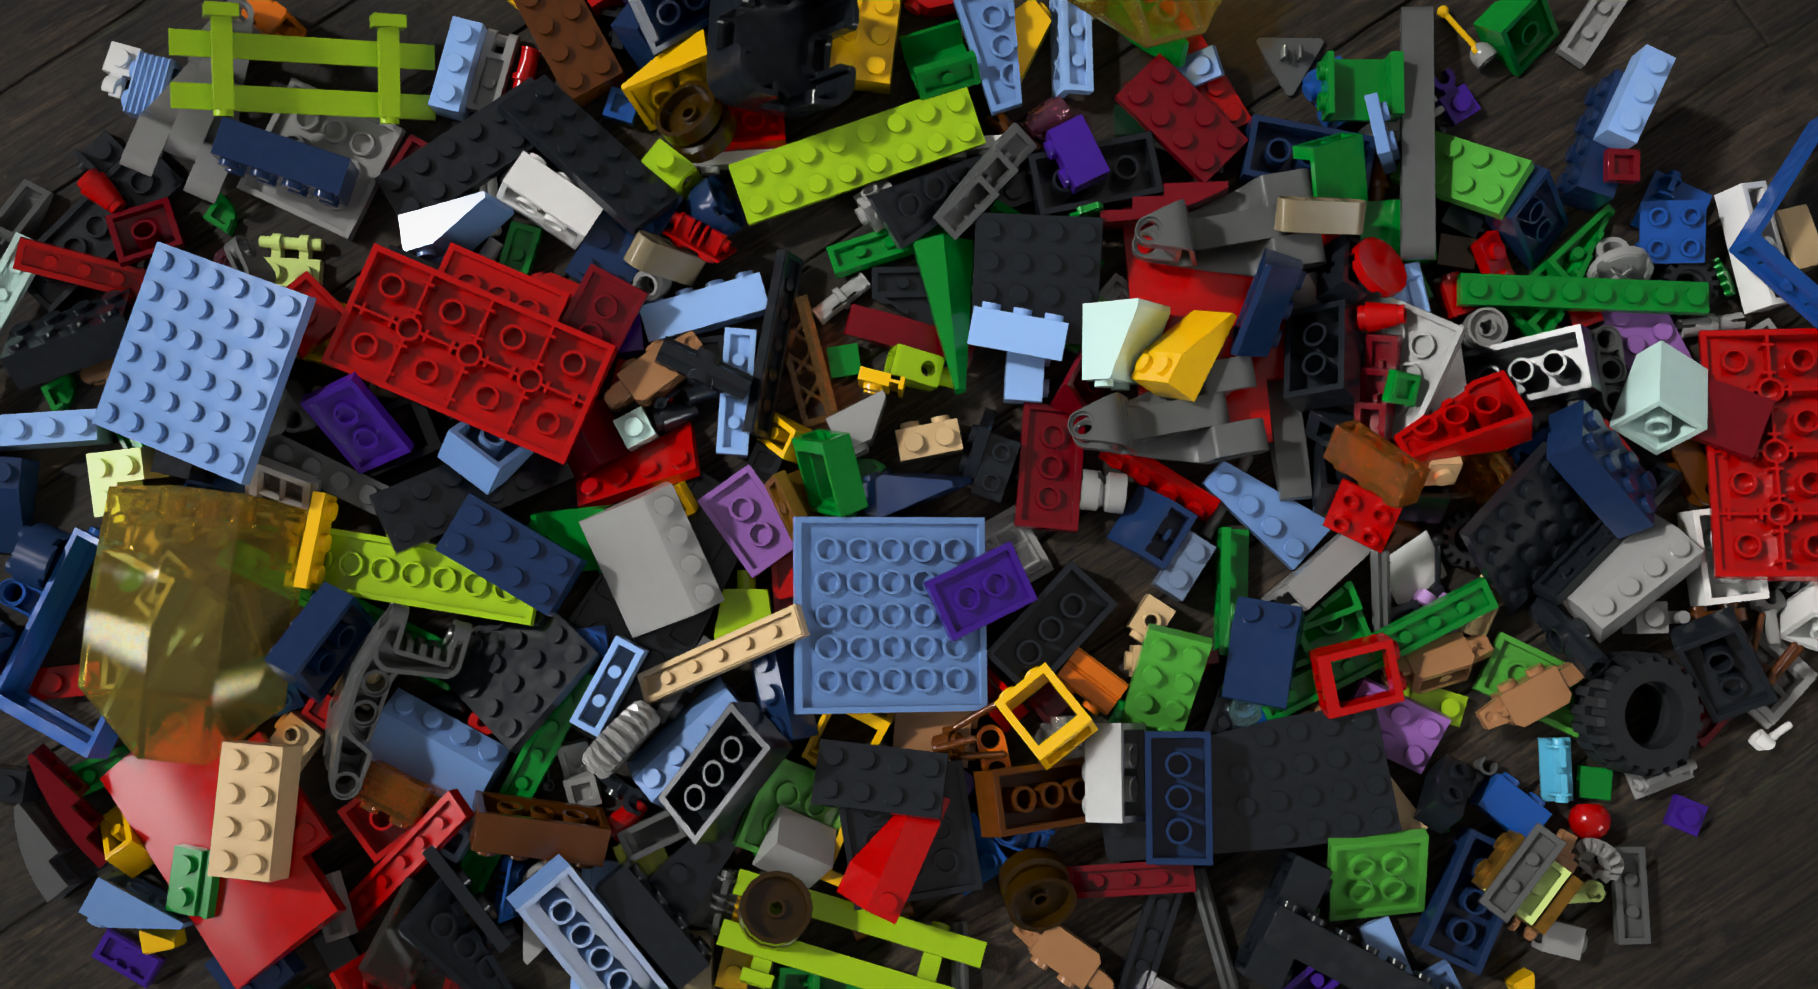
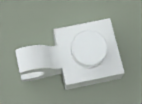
[101,41,145,99]

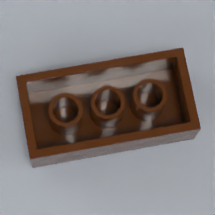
[513,0,627,107]
[973,756,1088,837]
[467,790,611,869]

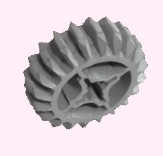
[582,700,660,779]

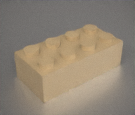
[207,740,303,882]

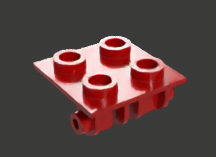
[662,211,737,264]
[1323,478,1403,553]

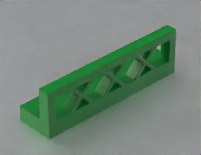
[1213,527,1249,655]

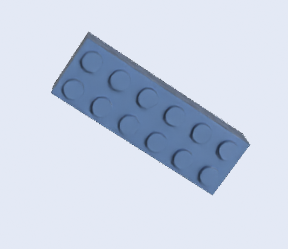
[506,854,669,989]

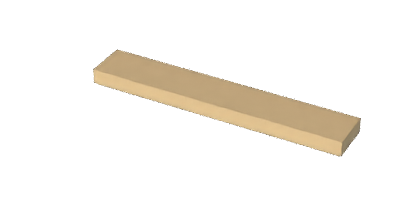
[637,604,810,705]

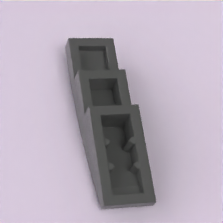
[933,123,1037,240]
[1267,380,1312,502]

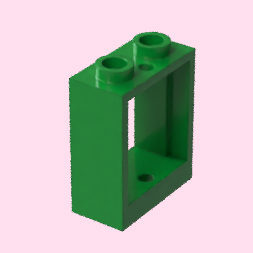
[791,429,868,517]

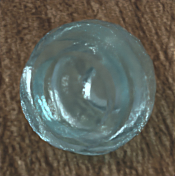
[1229,700,1262,727]

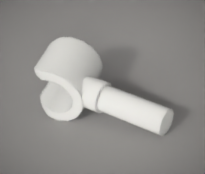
[1748,721,1793,751]

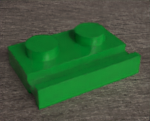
[165,844,220,919]

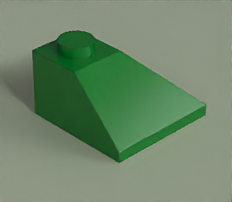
[1473,0,1560,77]

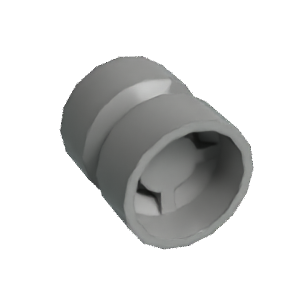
[1457,307,1508,351]
[1079,469,1128,514]

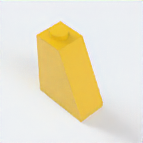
[1015,0,1052,83]

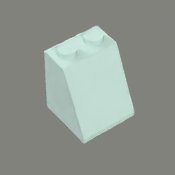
[1082,298,1170,391]
[1610,340,1708,455]

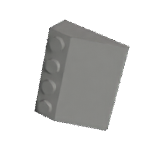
[579,481,725,638]
[1561,514,1704,643]

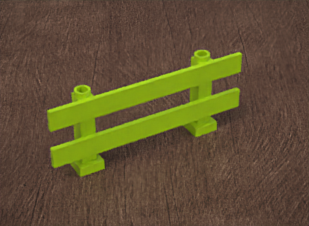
[168,1,436,125]
[716,869,987,989]

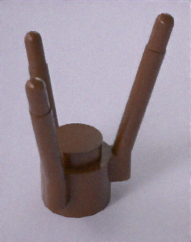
[1751,612,1804,687]
[931,701,1008,761]

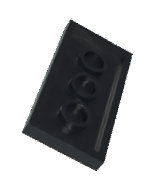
[811,739,950,821]

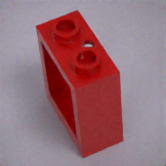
[1308,632,1407,719]

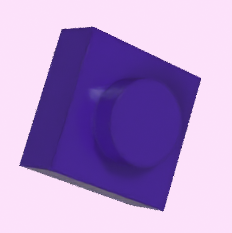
[1662,794,1708,837]

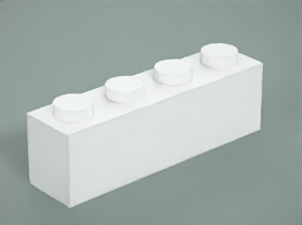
[1714,180,1788,314]

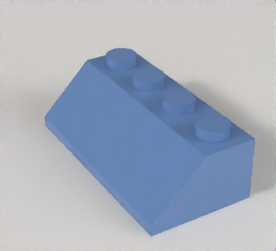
[627,676,743,809]
[370,688,510,808]

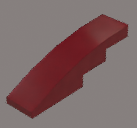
[1100,181,1228,230]
[844,304,975,369]
[1352,333,1402,468]
[27,743,108,869]

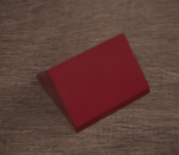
[105,197,187,267]
[1051,347,1112,420]
[567,398,632,481]

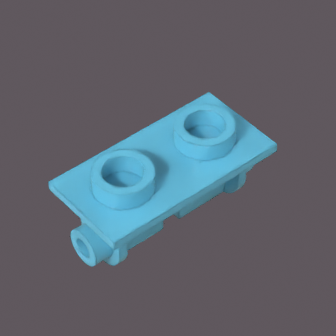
[1538,737,1574,803]

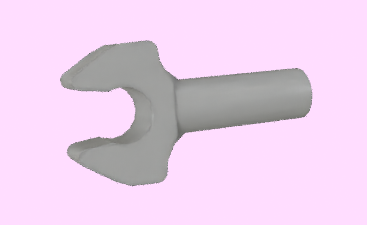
[1749,588,1787,647]

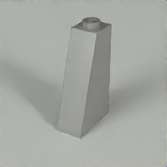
[1261,533,1371,612]

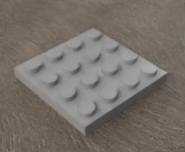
[237,77,406,242]
[1338,290,1468,439]

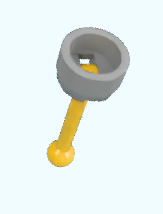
[1437,5,1498,70]

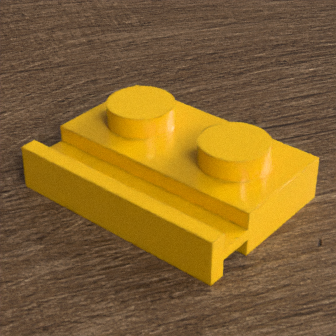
[857,366,906,398]

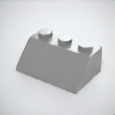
[1082,723,1146,824]

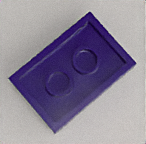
[299,372,414,474]
[923,541,1038,641]

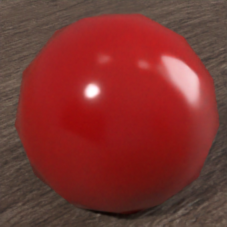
[1568,804,1611,839]

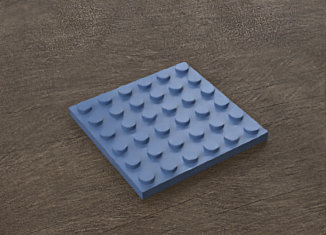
[92,241,316,485]
[793,516,988,714]

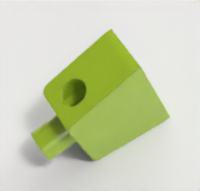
[641,138,704,201]
[883,343,954,392]
[714,570,773,640]

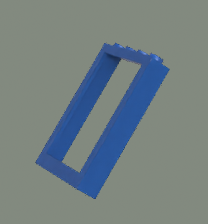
[1728,117,1818,329]
[0,526,194,759]

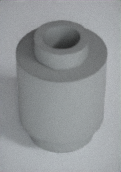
[633,271,672,301]

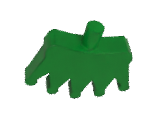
[1069,201,1104,217]
[1712,257,1736,297]
[1108,696,1125,723]

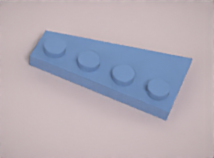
[953,0,1022,116]
[1201,461,1331,570]

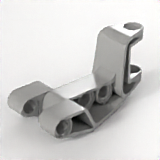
[119,0,254,204]

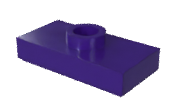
[91,928,167,988]

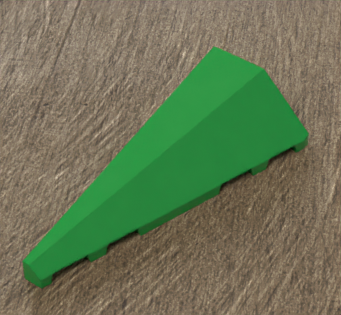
[1496,203,1616,337]
[913,234,974,395]
[1221,581,1371,690]

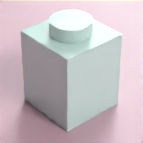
[613,406,660,452]

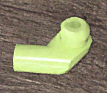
[1568,880,1606,904]

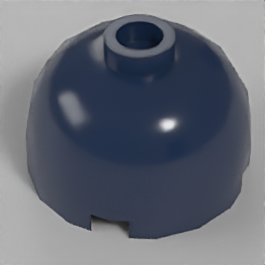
[686,174,745,237]

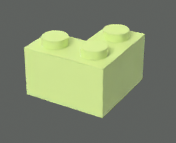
[86,447,169,517]

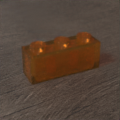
[1323,420,1431,508]

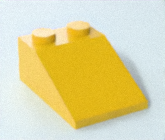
[621,29,708,131]
[1130,310,1237,402]

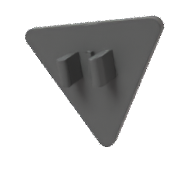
[1256,37,1324,97]

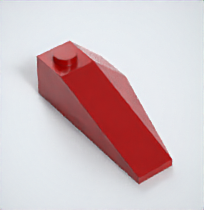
[1394,370,1533,463]
[836,796,951,925]

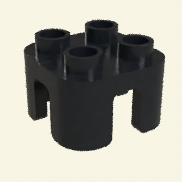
[706,0,859,118]

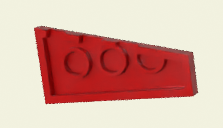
[576,421,701,508]

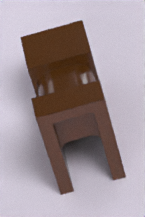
[1660,439,1710,507]

